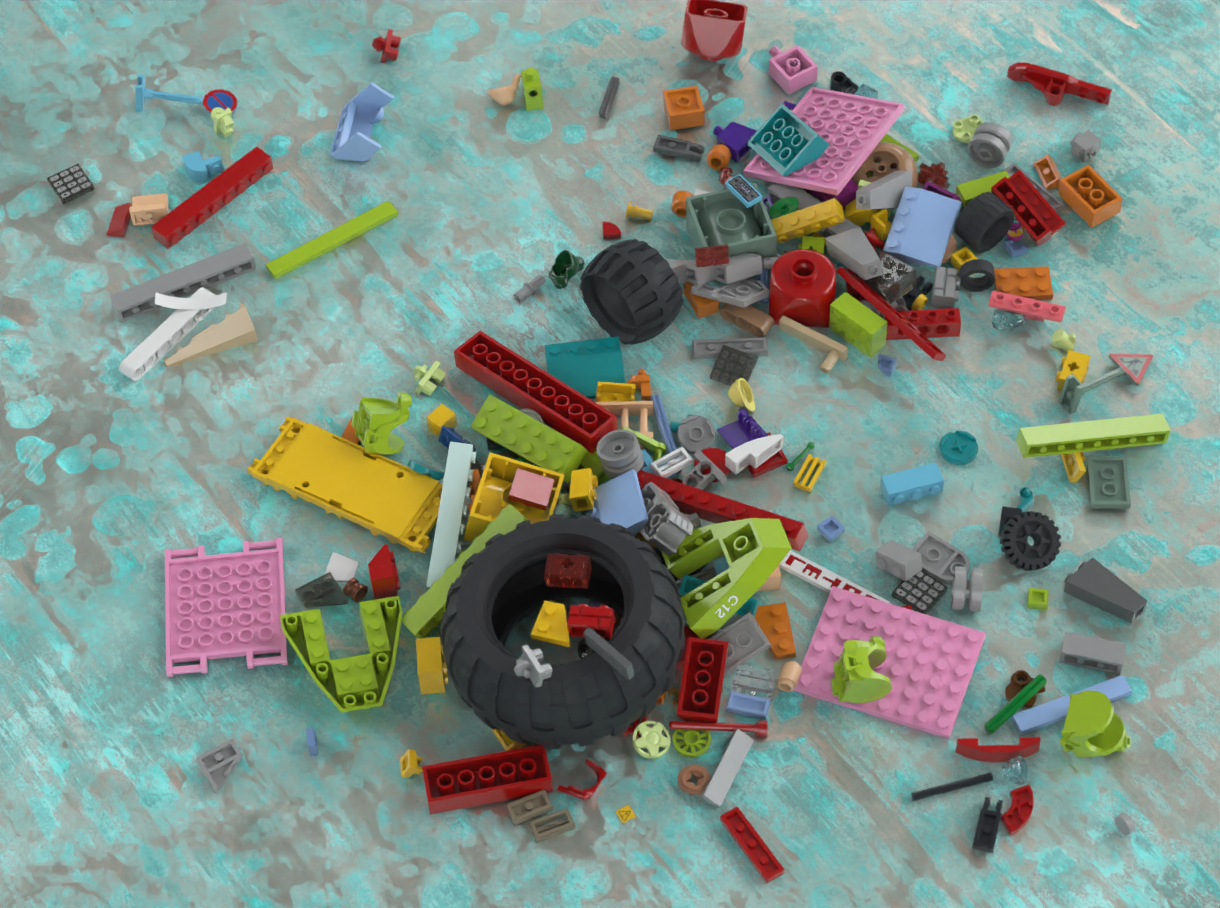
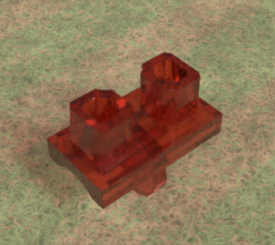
[918,162,950,189]
[695,244,729,268]

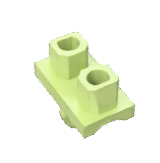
[211,107,234,138]
[413,360,446,396]

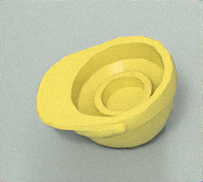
[728,378,755,412]

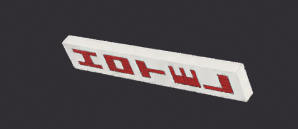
[779,550,891,603]

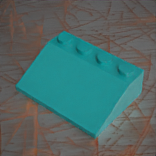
[747,103,830,177]
[545,336,625,399]

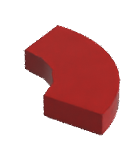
[1001,784,1034,836]

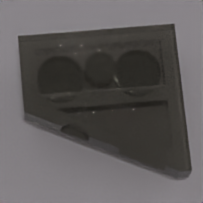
[295,572,348,608]

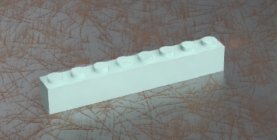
[426,442,476,592]

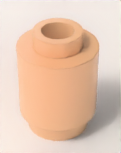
[777,661,802,692]

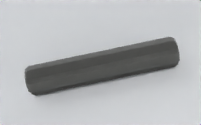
[599,77,620,119]

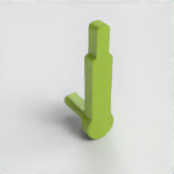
[620,426,666,461]

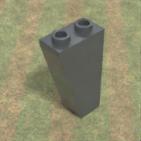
[1064,557,1147,623]

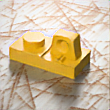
[1061,452,1086,483]

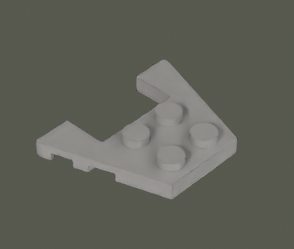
[691,276,769,308]

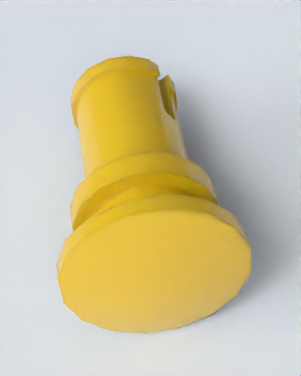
[625,201,654,221]

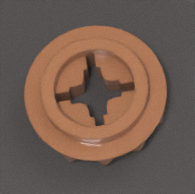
[678,765,711,796]

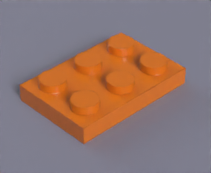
[994,266,1053,300]

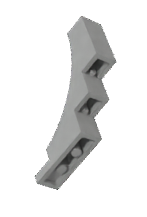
[664,252,762,285]

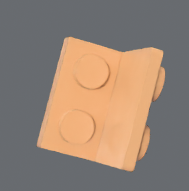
[130,193,169,226]

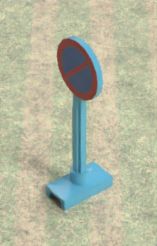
[135,74,237,115]

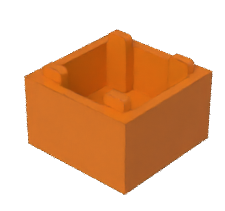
[663,86,705,131]

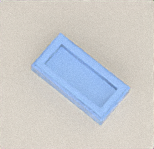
[726,691,771,720]

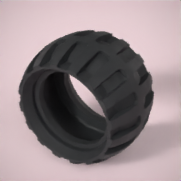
[580,239,684,345]

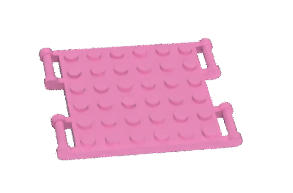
[165,537,288,677]

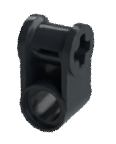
[830,71,861,96]

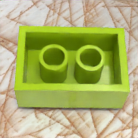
[829,292,887,358]

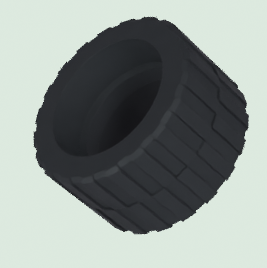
[955,192,1015,253]

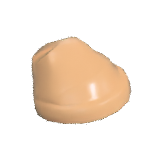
[487,74,521,105]

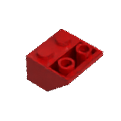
[368,544,401,600]

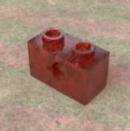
[544,553,592,588]

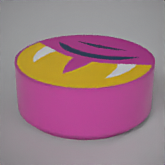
[1006,223,1024,241]

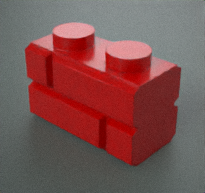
[567,604,615,639]

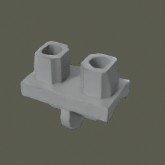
[514,645,553,688]

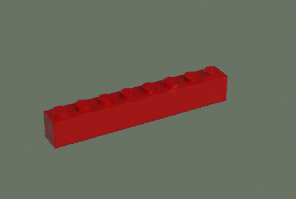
[151,146,273,249]

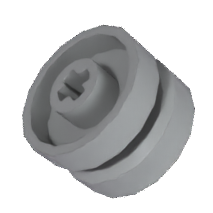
[967,122,1013,168]
[596,430,644,478]
[951,566,984,612]

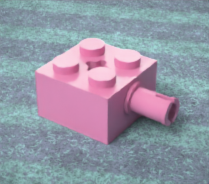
[769,45,818,95]

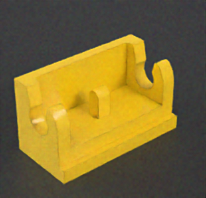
[596,382,635,402]

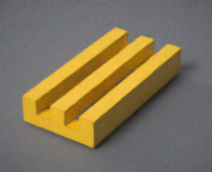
[793,454,827,493]

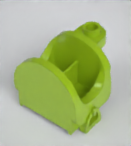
[351,392,412,454]
[830,636,892,703]
[1060,690,1131,757]

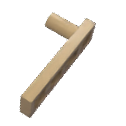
[779,316,848,374]

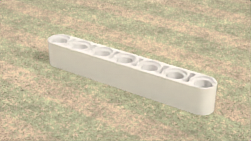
[119,287,216,381]

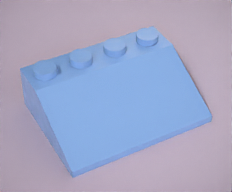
[883,187,962,268]
[585,469,648,536]

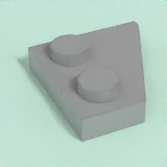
[196,739,243,793]

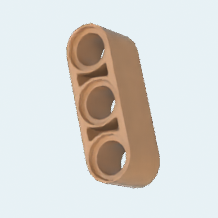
[720,303,775,337]

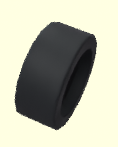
[959,259,995,292]

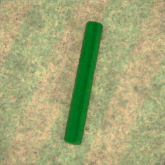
[984,674,1047,734]

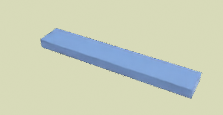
[1012,675,1132,735]

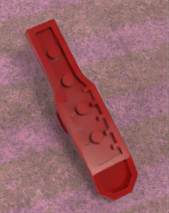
[1007,63,1112,106]

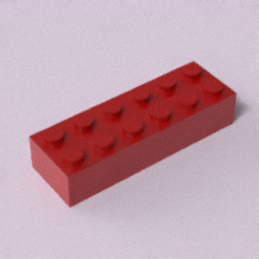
[422,745,553,814]

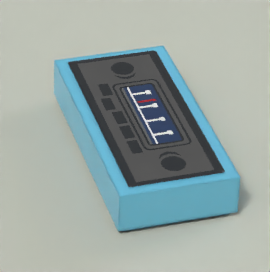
[725,174,762,208]

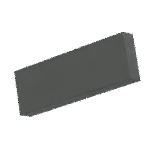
[584,628,634,680]

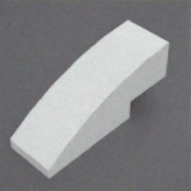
[725,434,784,475]

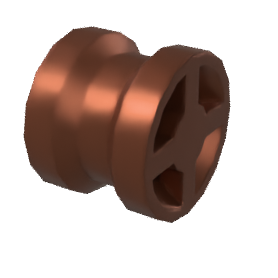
[343,578,368,603]

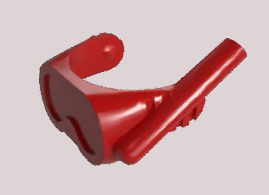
[557,759,607,801]

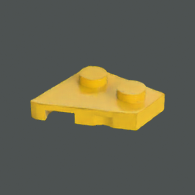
[531,601,571,647]

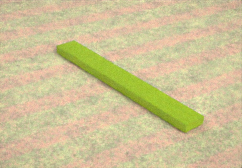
[265,200,399,280]

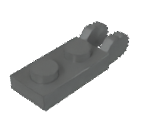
[653,135,705,162]

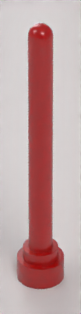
[669,720,768,737]

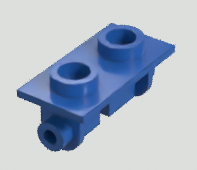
[438,425,476,452]

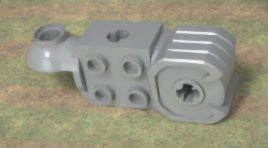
[641,482,693,556]

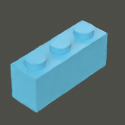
[880,462,944,505]

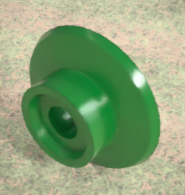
[769,196,799,219]

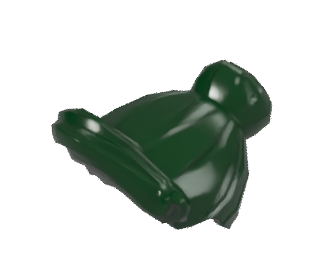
[548,250,585,289]

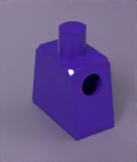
[713,122,757,163]

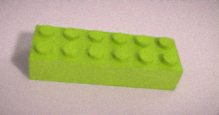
[470,394,588,483]

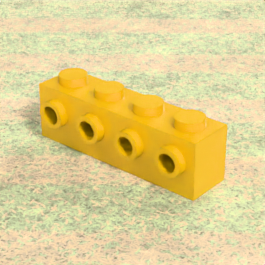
[771,198,845,244]

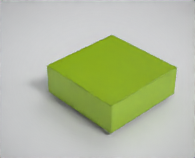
[1027,588,1049,610]

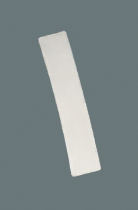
[155,292,227,310]

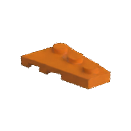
[754,603,796,660]

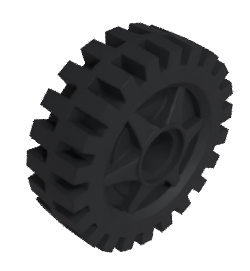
[1000,511,1061,571]

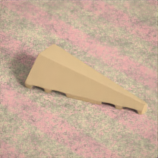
[163,304,258,367]

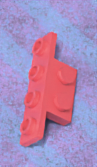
[989,291,1066,323]

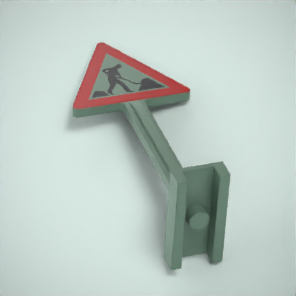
[1058,354,1153,414]

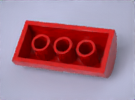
[677,637,729,723]

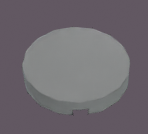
[677,415,715,453]

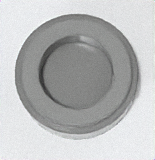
[1115,813,1135,835]

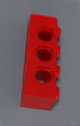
[884,308,961,340]

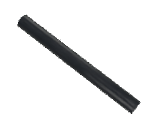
[911,772,993,801]

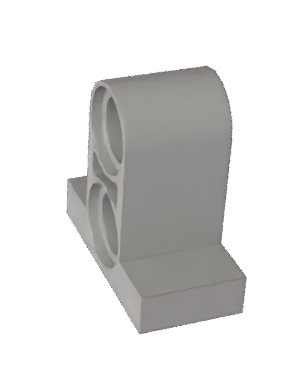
[683,450,728,490]

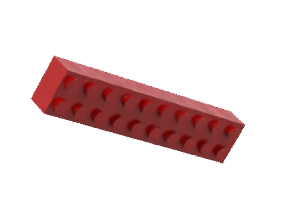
[454,331,618,454]

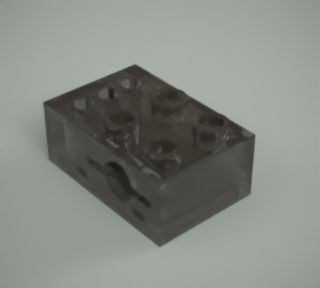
[855,248,917,304]

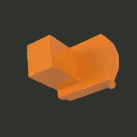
[627,369,651,401]

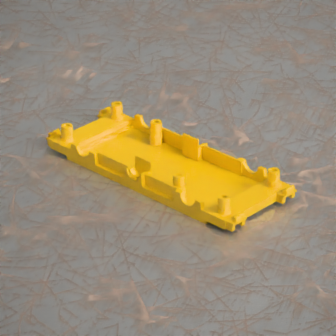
[247,416,443,553]

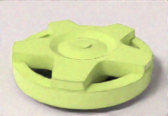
[632,721,671,759]

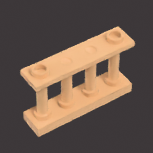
[595,400,653,449]

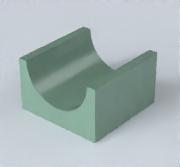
[686,183,777,260]

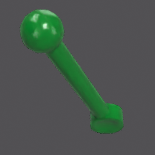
[787,442,815,471]

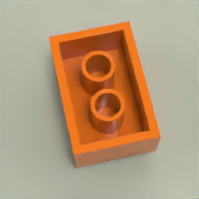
[1058,164,1123,228]

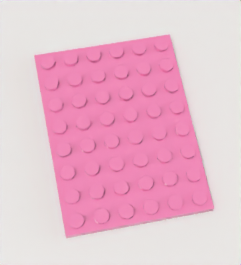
[743,87,905,195]
[793,586,986,739]

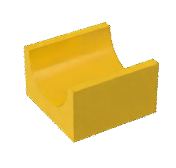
[463,452,565,542]

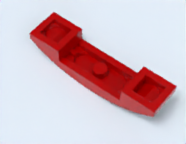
[956,737,1041,763]

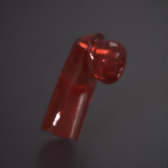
[719,166,733,186]

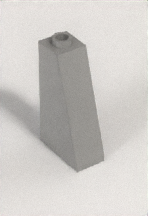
[856,171,912,209]
[825,227,883,280]

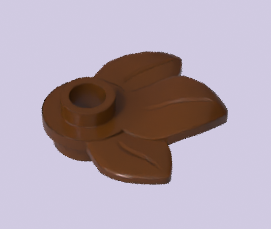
[1005,670,1046,707]

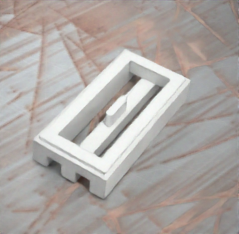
[650,446,693,478]

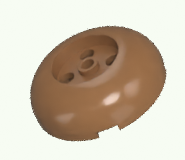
[851,142,918,188]

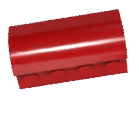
[991,169,1066,246]

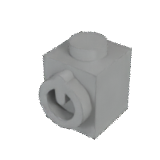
[1070,130,1101,162]

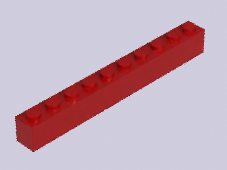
[637,470,809,552]

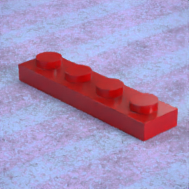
[720,806,785,883]

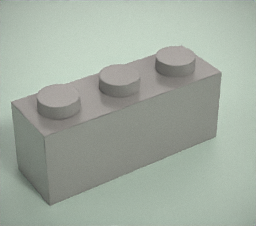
[1059,632,1126,675]

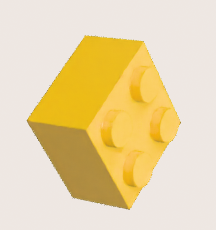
[416,637,449,695]

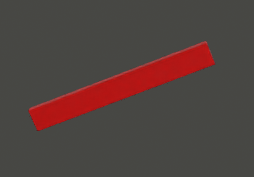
[837,267,946,361]

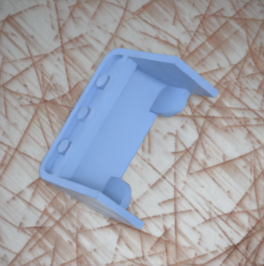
[330,82,394,162]

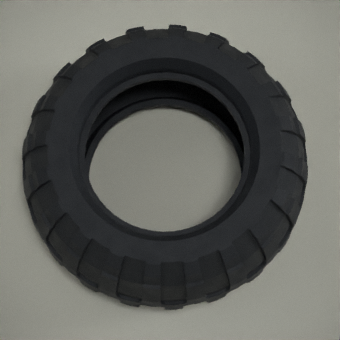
[441,514,685,749]

